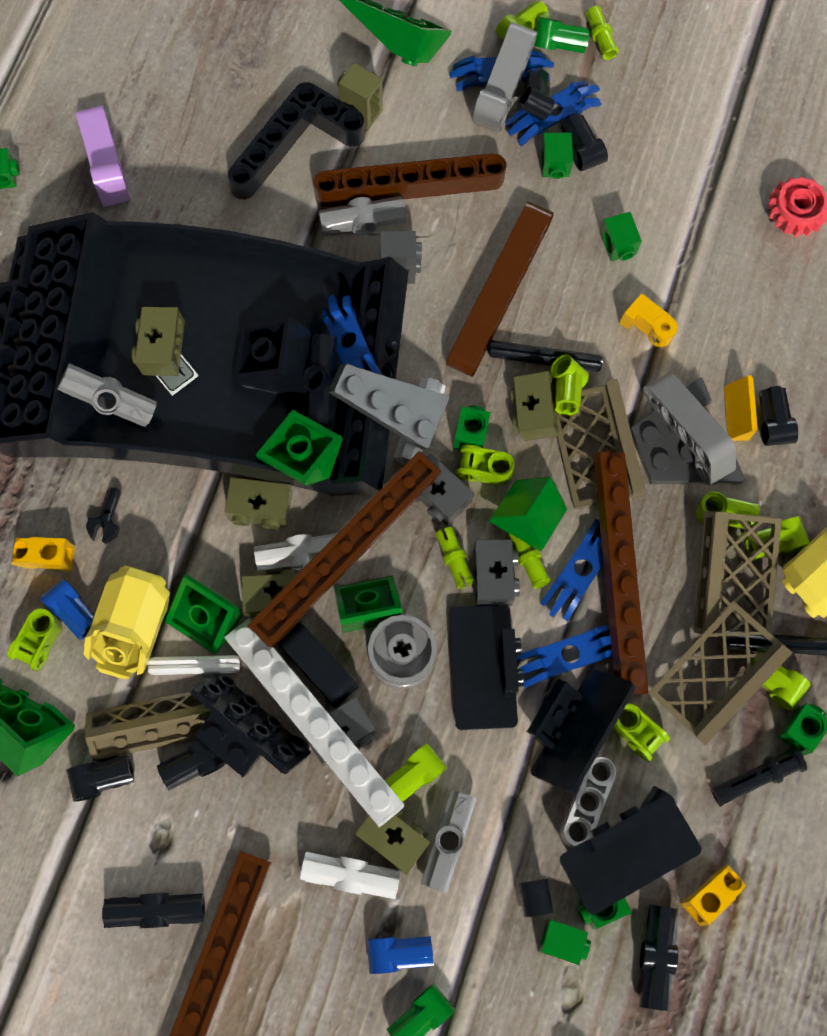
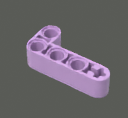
[75,105,131,208]

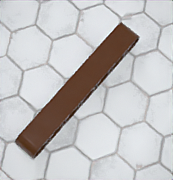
[313,153,507,207]
[446,201,554,377]

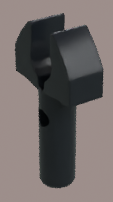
[86,487,122,544]

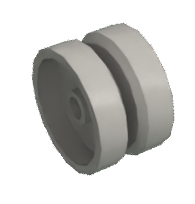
[368,615,437,690]

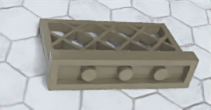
[557,379,645,510]
[694,511,782,634]
[648,601,793,746]

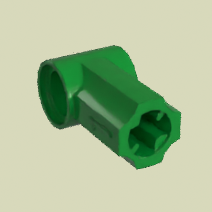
[534,17,590,53]
[386,983,455,1036]

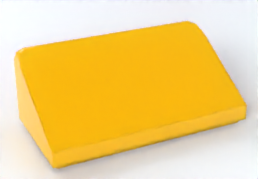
[724,375,758,441]

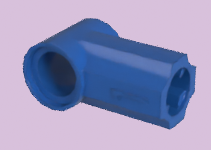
[39,577,95,641]
[367,936,433,974]

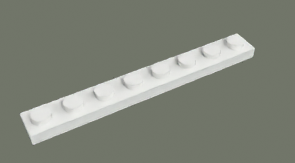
[224,618,405,828]

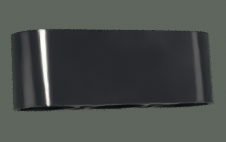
[277,622,359,708]

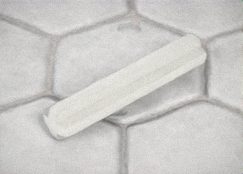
[148,655,241,675]

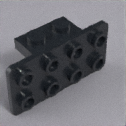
[449,605,524,731]
[526,669,636,794]
[190,673,311,778]
[559,795,702,915]

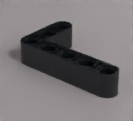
[228,82,365,200]

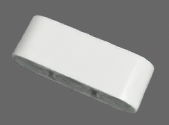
[560,757,616,848]

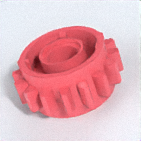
[767,176,827,237]

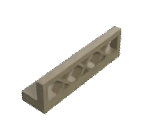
[85,691,212,761]

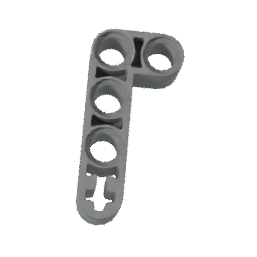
[473,23,538,133]
[644,372,736,485]

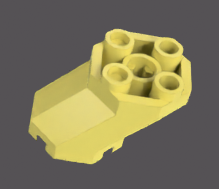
[781,527,827,618]
[83,566,170,680]

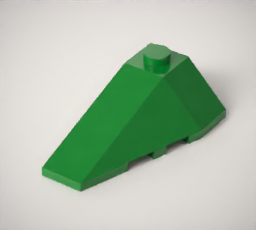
[339,0,452,66]
[0,678,75,777]

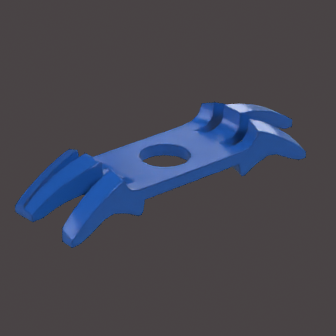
[449,51,554,91]
[505,81,601,146]
[321,295,382,375]
[540,519,604,621]
[517,624,612,688]

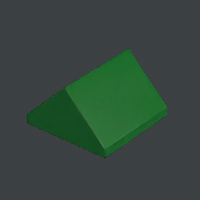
[256,410,343,486]
[489,477,567,552]
[165,574,242,655]
[334,575,403,633]

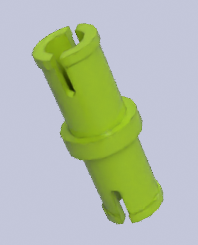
[585,6,619,60]
[435,527,475,589]
[509,534,551,589]

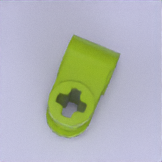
[455,444,514,486]
[7,608,62,672]
[613,703,670,763]

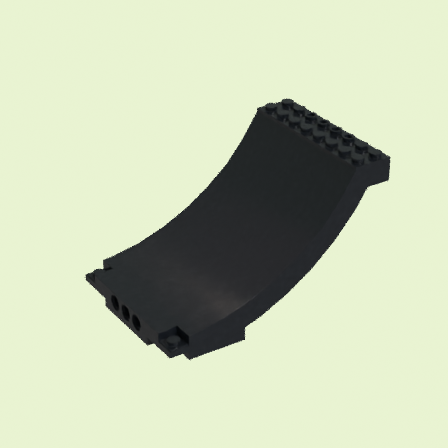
[0,212,409,496]

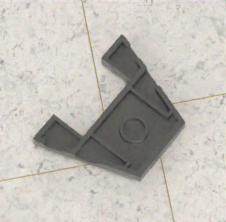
[630,377,745,485]

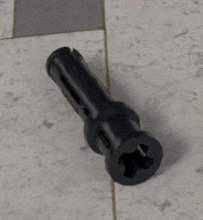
[711,745,807,807]

